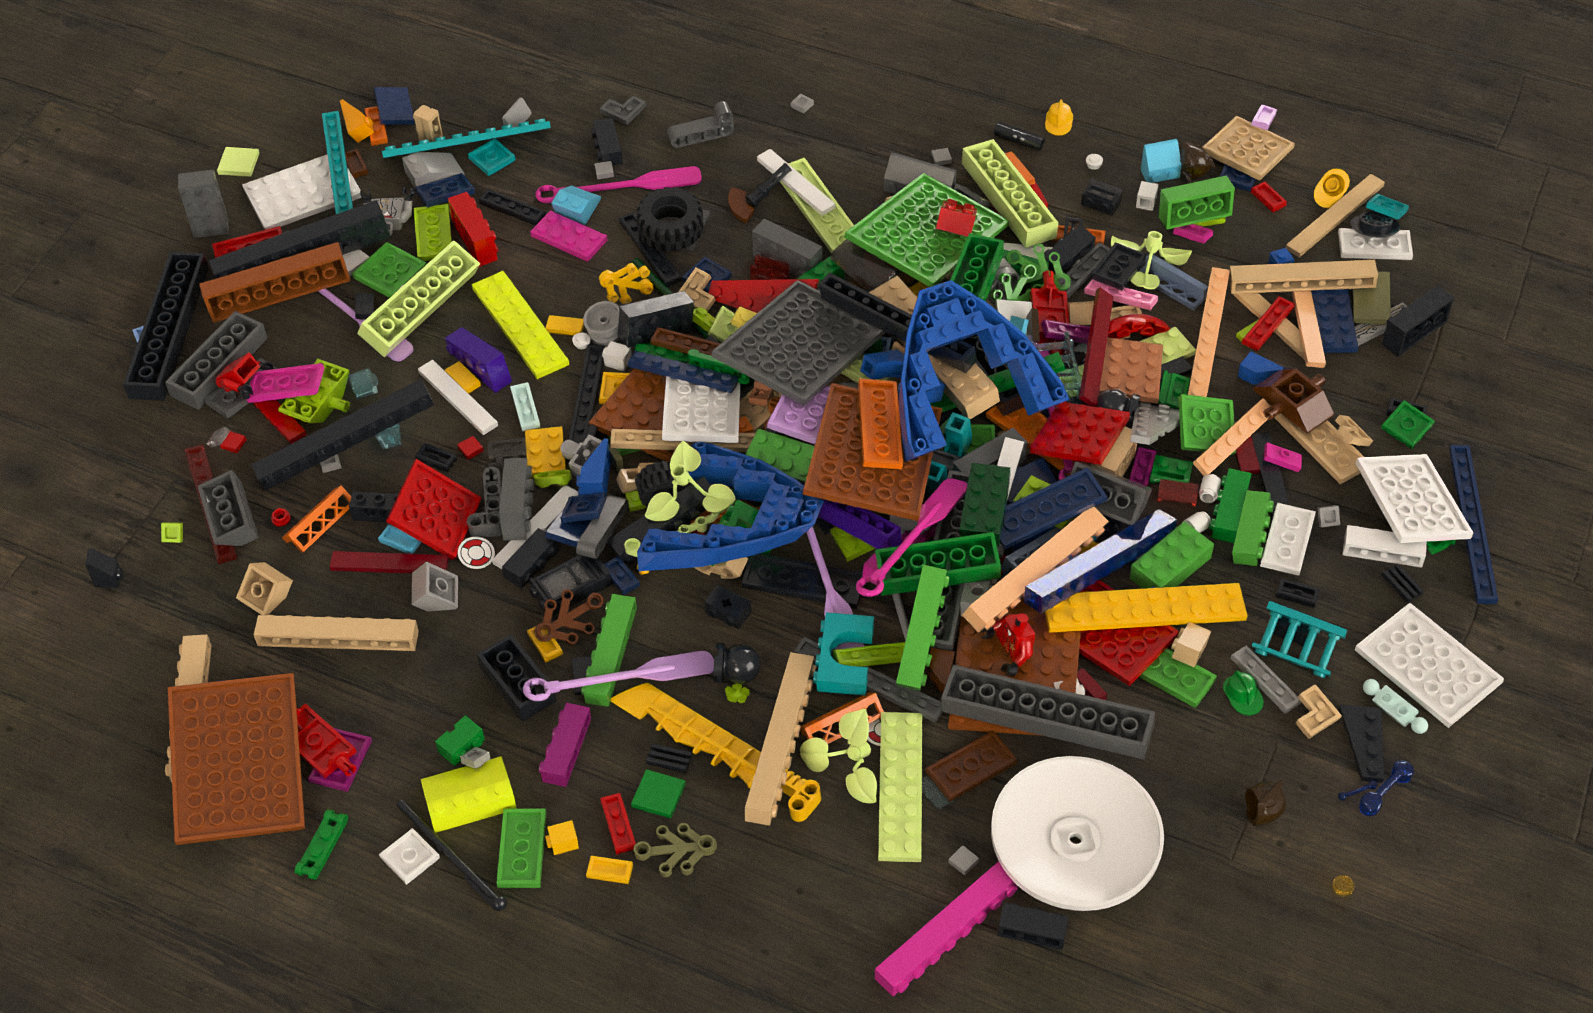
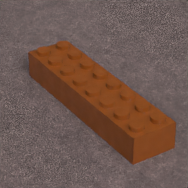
[200,242,351,323]

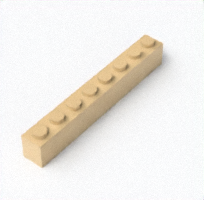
[1229,260,1378,294]
[254,615,419,651]
[165,635,211,782]

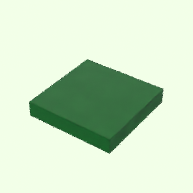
[1381,400,1435,449]
[631,769,686,819]

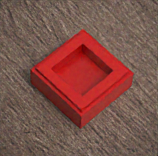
[220,431,246,453]
[457,436,484,460]

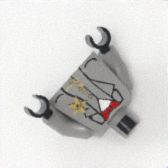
[360,187,415,235]

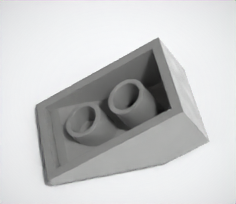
[402,152,465,188]

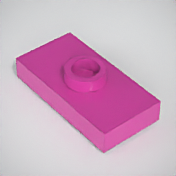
[1173,224,1213,244]
[1264,442,1302,472]

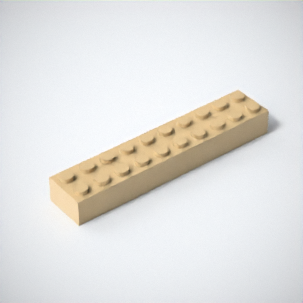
[869,276,1000,419]

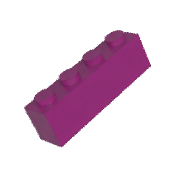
[539,703,591,787]

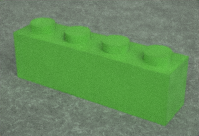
[1232,490,1274,566]

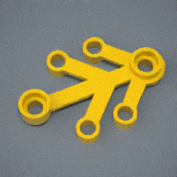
[599,263,653,304]

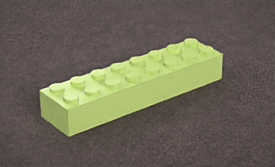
[962,139,1058,248]
[357,240,480,357]

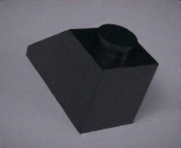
[85,548,123,587]

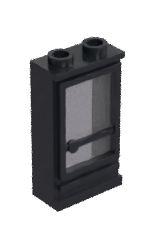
[529,555,612,616]

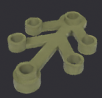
[634,823,717,877]

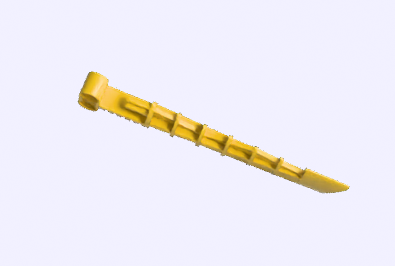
[610,683,821,822]

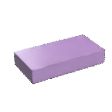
[1251,105,1277,130]

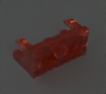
[750,254,789,280]
[1157,479,1199,508]

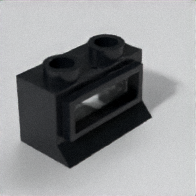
[1081,178,1123,216]

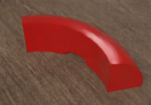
[1108,314,1170,339]

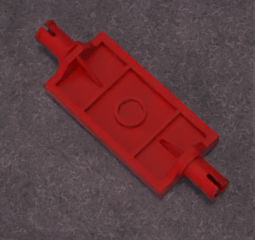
[1030,271,1072,359]
[297,703,357,778]

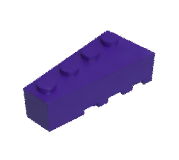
[445,327,512,393]

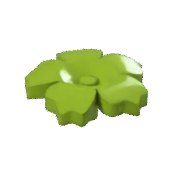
[725,683,750,703]

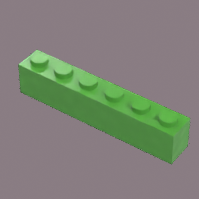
[896,565,950,691]
[581,594,637,707]

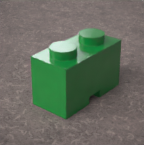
[435,715,485,766]

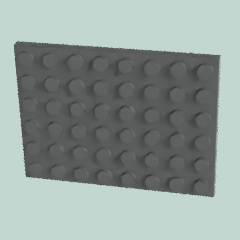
[712,280,886,406]

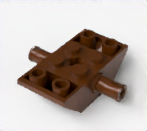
[1253,368,1334,434]

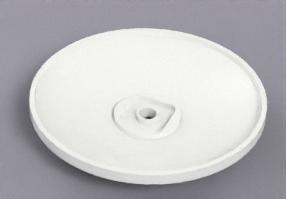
[991,756,1164,911]

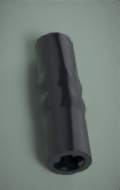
[993,121,1045,151]

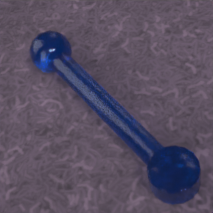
[1338,780,1378,801]

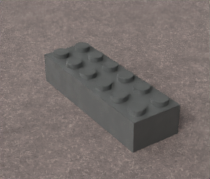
[165,311,268,410]

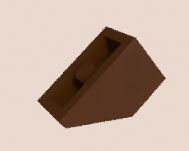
[925,647,955,695]

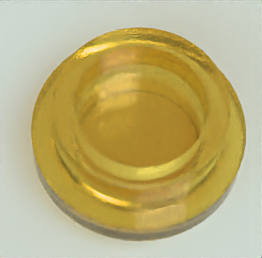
[1332,875,1355,897]

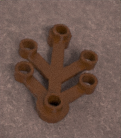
[534,589,603,646]

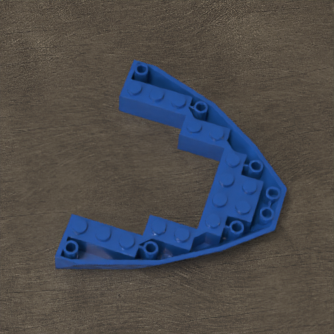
[899,280,1069,462]
[637,442,824,571]

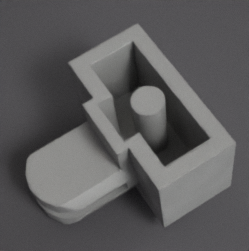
[561,435,602,477]

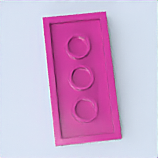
[530,210,608,262]
[246,363,325,403]

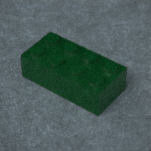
[960,463,1011,546]

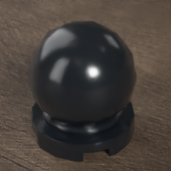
[1095,389,1140,429]
[714,643,761,684]

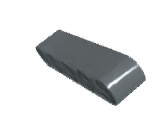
[576,495,628,559]

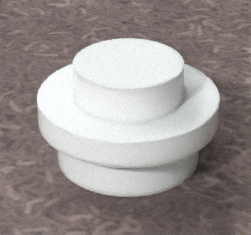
[1086,154,1103,170]
[572,333,591,349]

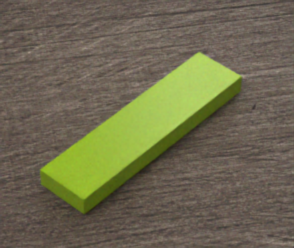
[833,642,905,667]

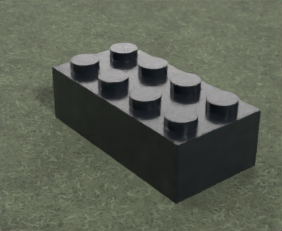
[1382,285,1454,357]
[618,291,694,348]
[477,634,557,722]

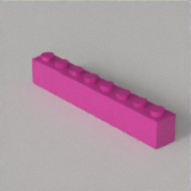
[875,861,1018,996]

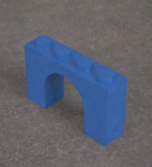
[860,349,946,403]

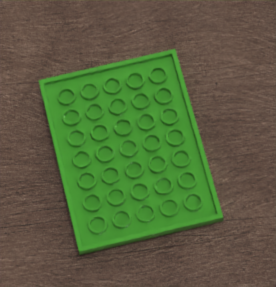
[844,173,1009,287]

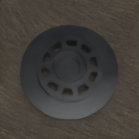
[1351,211,1400,238]

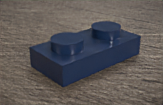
[604,556,640,595]

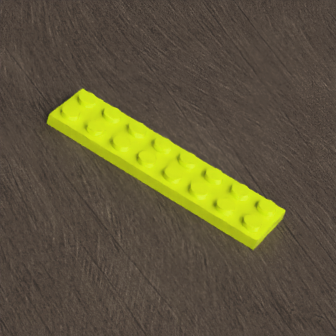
[472,271,569,379]

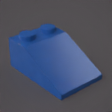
[576,439,611,497]

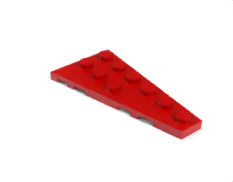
[708,279,819,313]

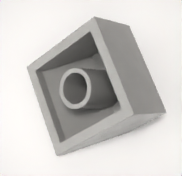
[412,562,458,612]

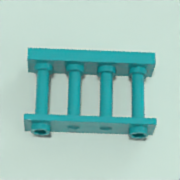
[1252,601,1347,678]

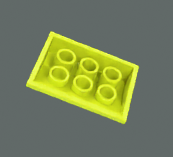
[421,756,517,833]

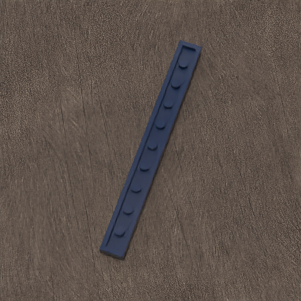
[1449,445,1498,604]

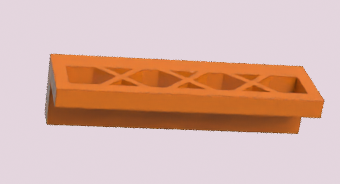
[282,485,351,553]
[800,692,884,744]

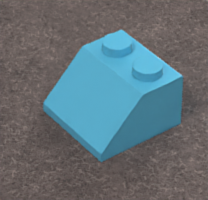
[1141,139,1182,183]
[551,186,601,225]

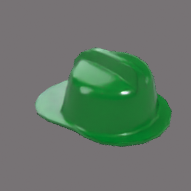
[1223,670,1264,716]

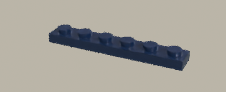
[628,351,738,393]

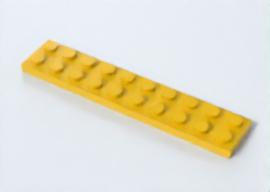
[1042,583,1247,633]

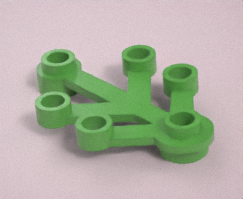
[1007,243,1071,291]
[990,263,1037,301]

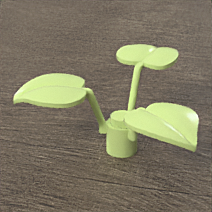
[1111,231,1192,289]
[645,441,735,521]
[800,709,877,803]

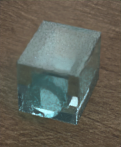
[348,368,379,399]

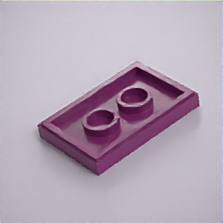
[308,728,372,792]

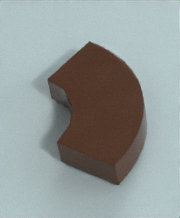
[728,187,755,224]

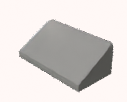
[502,97,532,128]

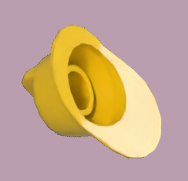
[1045,99,1073,136]
[1314,169,1350,208]

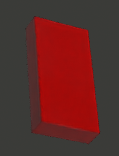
[1251,181,1287,213]

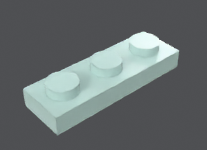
[510,382,540,432]

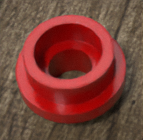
[271,508,291,527]

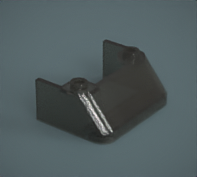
[830,239,915,292]

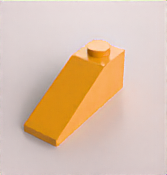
[340,99,374,143]

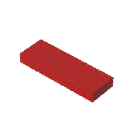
[600,793,636,854]

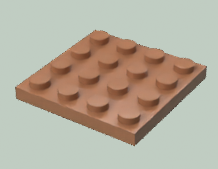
[1099,337,1163,404]

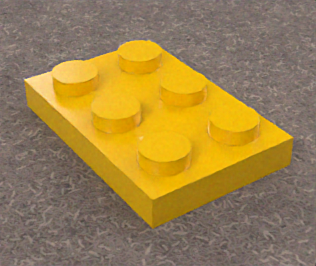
[525,426,566,478]

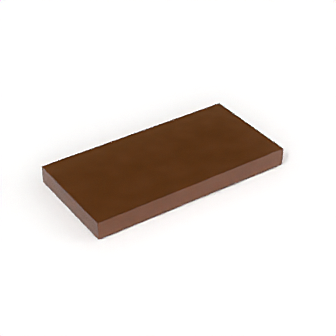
[925,731,1018,802]

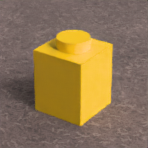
[545,820,579,855]

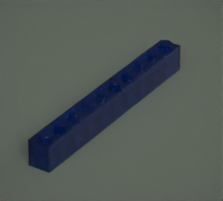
[1024,509,1177,614]

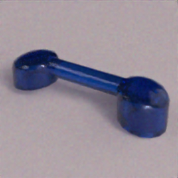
[1359,760,1414,816]

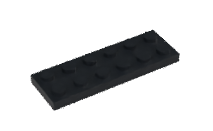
[742,553,863,609]

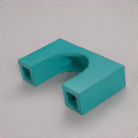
[924,412,972,498]
[813,612,874,696]

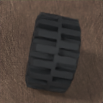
[635,461,686,508]

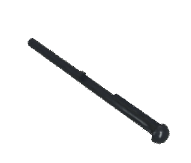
[397,800,507,911]

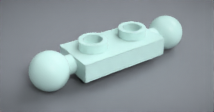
[1363,679,1428,734]

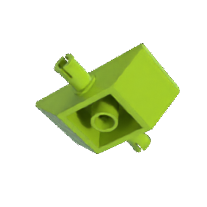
[278,359,350,423]

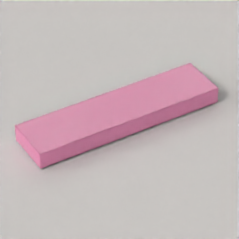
[1084,279,1158,311]

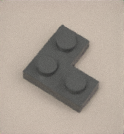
[600,96,646,126]

